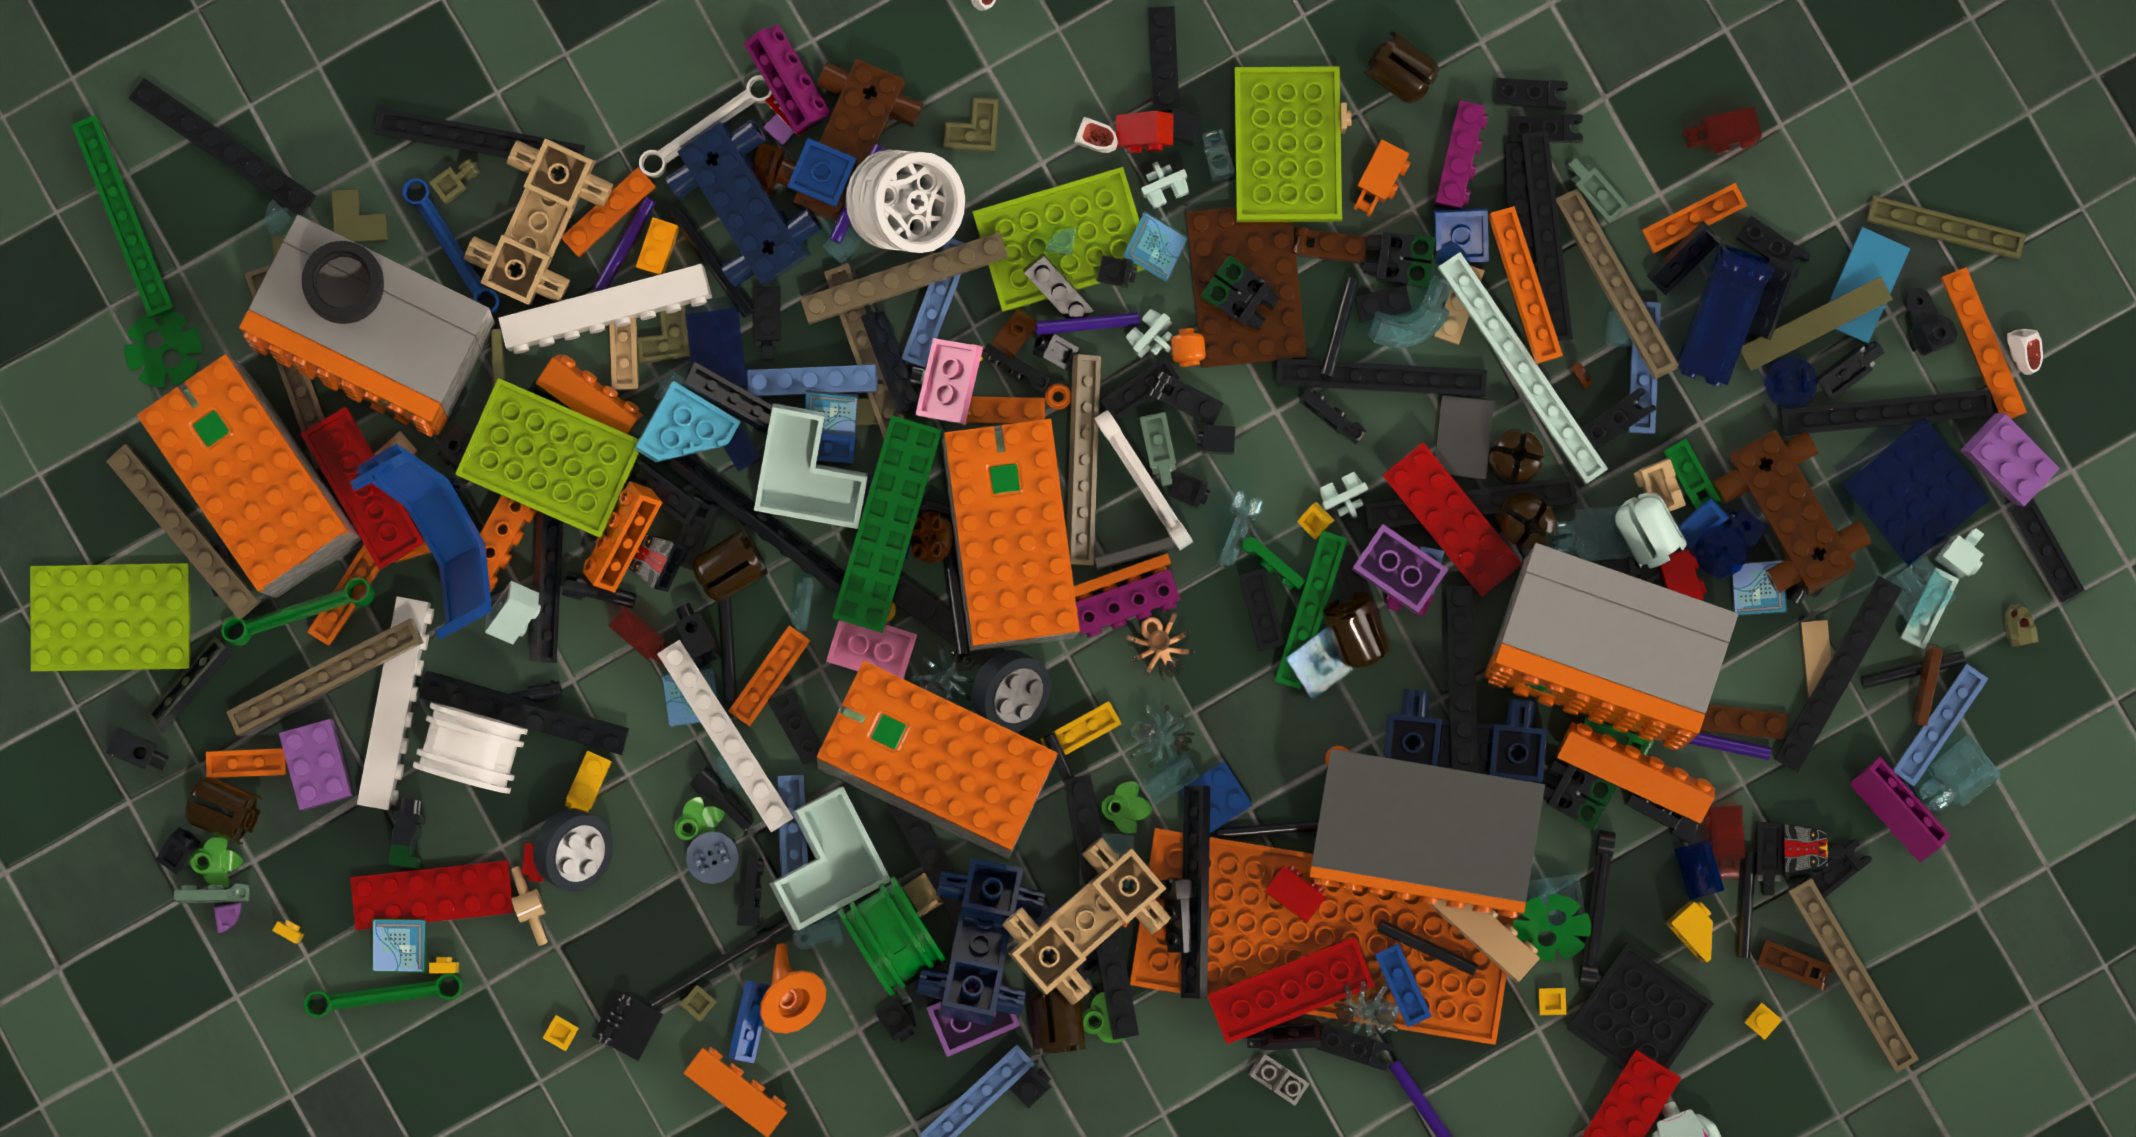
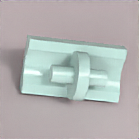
[1141,162,1189,209]
[1126,309,1173,359]
[1319,472,1368,519]

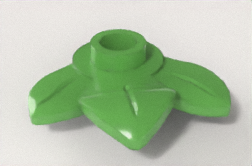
[1101,781,1153,834]
[674,796,724,841]
[189,836,243,888]
[1082,992,1125,1043]

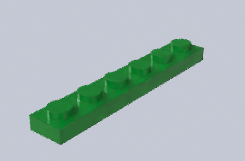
[1274,530,1348,689]

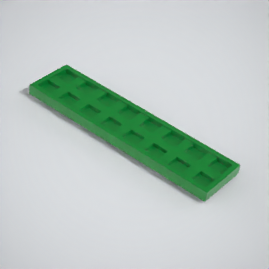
[832,415,943,633]

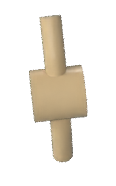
[511,866,548,946]

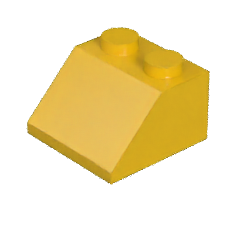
[1665,902,1713,963]

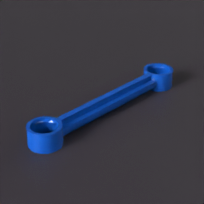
[403,178,501,315]

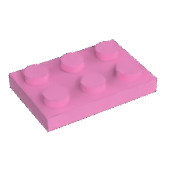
[915,338,983,425]
[826,620,917,679]

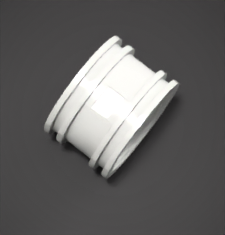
[846,149,965,253]
[413,702,528,794]

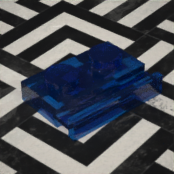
[1674,840,1725,900]

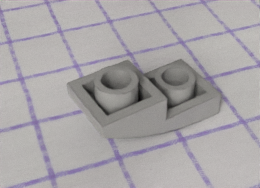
[1248,1052,1309,1106]

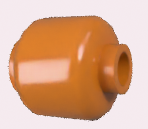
[1171,328,1206,367]

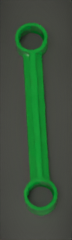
[221,577,375,646]
[304,973,464,1018]

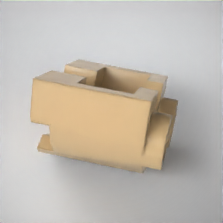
[1634,458,1686,511]

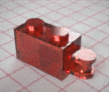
[1684,106,1762,154]
[608,606,667,667]
[1703,805,1745,881]

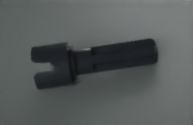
[561,570,637,608]
[689,766,754,830]

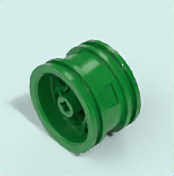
[838,876,947,996]

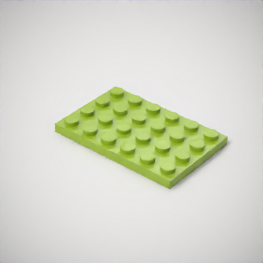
[1235,66,1342,222]
[973,167,1147,312]
[455,378,639,538]
[30,563,191,672]

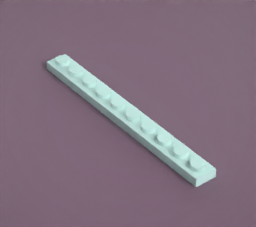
[1437,252,1608,484]

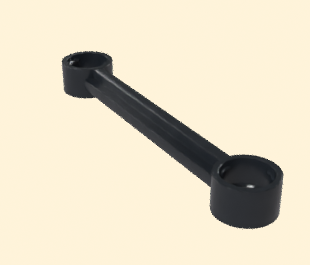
[1578,830,1616,989]

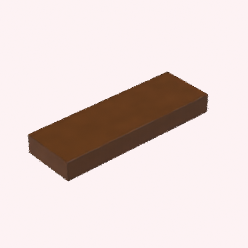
[1912,643,1943,726]

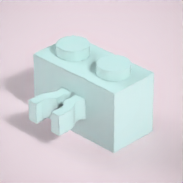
[1934,528,1984,579]
[485,581,541,644]

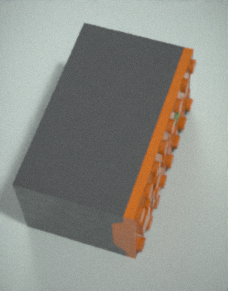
[1310,749,1545,918]

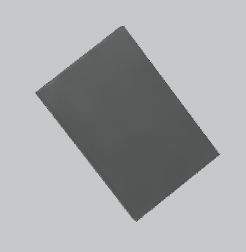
[1435,395,1494,480]
[1095,536,1174,571]

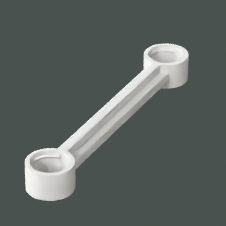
[639,75,773,178]
[1094,410,1193,551]

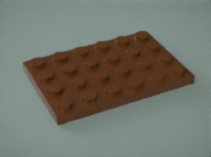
[1186,207,1307,369]

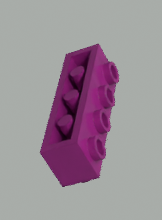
[744,24,831,133]
[1434,100,1489,210]
[1076,569,1180,638]
[1849,757,1951,863]

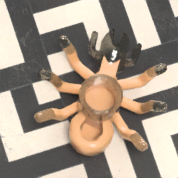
[1126,612,1195,681]

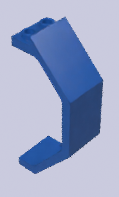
[350,443,492,640]

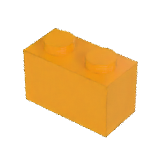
[636,217,679,276]

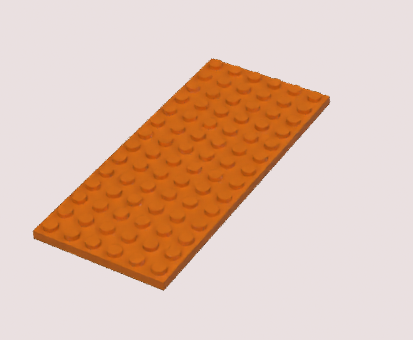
[1130,828,1516,1045]

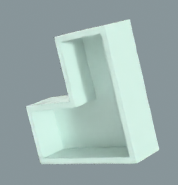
[754,403,868,529]
[769,787,891,930]

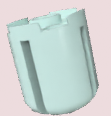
[1615,493,1687,569]

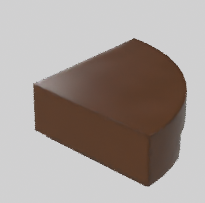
[1568,362,1592,390]

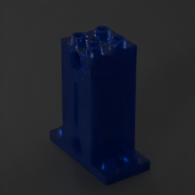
[1676,242,1774,387]

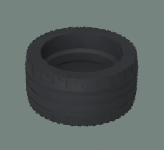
[302,241,384,324]

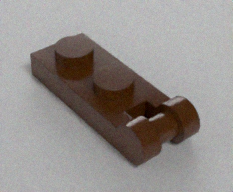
[1292,227,1368,265]
[1756,940,1833,991]

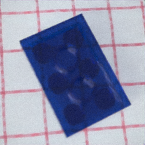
[686,308,748,387]

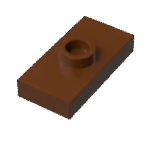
[752,143,785,198]
[990,308,1038,359]

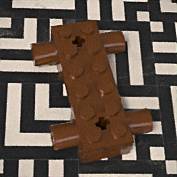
[775,58,924,224]
[1713,430,1871,596]

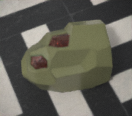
[2004,604,2039,648]

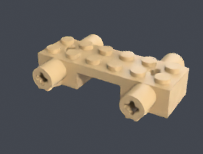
[464,139,613,305]
[1002,837,1171,1005]

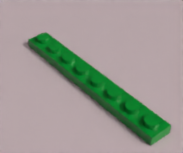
[71,115,175,318]

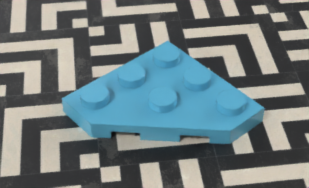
[634,381,741,462]

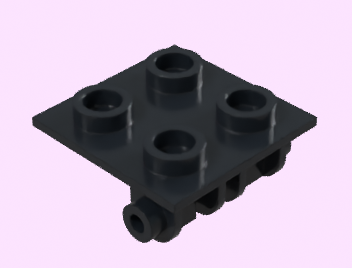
[592,990,663,1061]

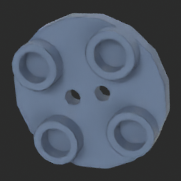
[686,831,739,884]

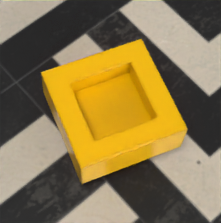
[1297,502,1335,540]
[272,920,304,944]
[429,957,459,973]
[1538,988,1566,1015]
[1744,1002,1782,1040]
[543,1015,579,1051]

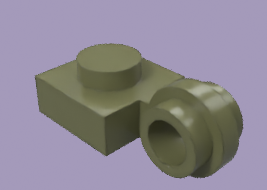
[429,159,480,204]

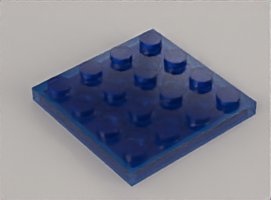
[1842,418,1990,566]

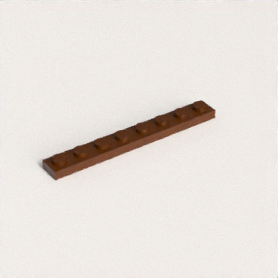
[1575,705,1788,740]

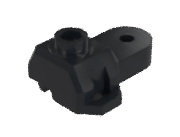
[1904,288,1958,356]

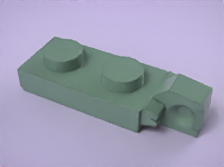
[1566,158,1629,225]
[1139,412,1176,487]
[174,883,250,903]

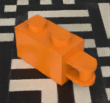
[1353,139,1411,217]

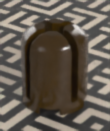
[1363,30,1439,104]
[1488,428,1545,485]
[1498,492,1557,551]
[692,529,768,602]
[1323,592,1390,668]
[185,777,262,845]
[1028,988,1086,1055]

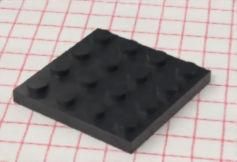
[1566,942,1714,1069]

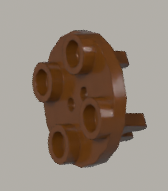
[911,511,953,564]

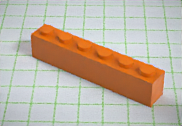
[1557,722,1715,824]

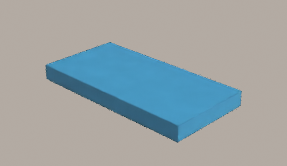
[1828,227,1911,344]

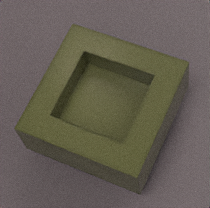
[680,985,718,1022]

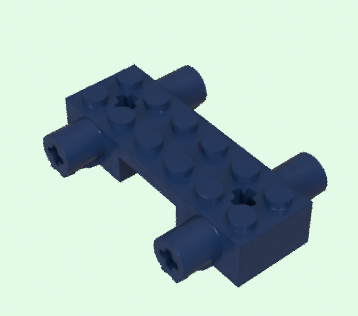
[666,119,822,287]
[1383,689,1547,782]
[916,857,1045,1026]

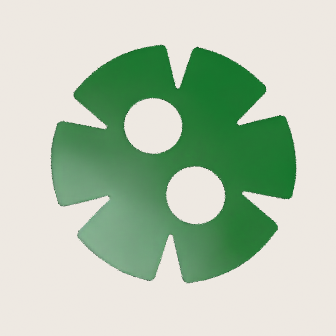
[124,311,202,388]
[1513,894,1591,962]

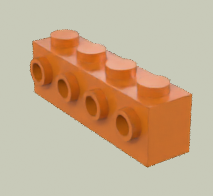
[536,354,644,436]
[582,481,662,593]
[480,495,537,593]
[683,1047,788,1137]

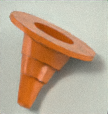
[760,943,826,1034]

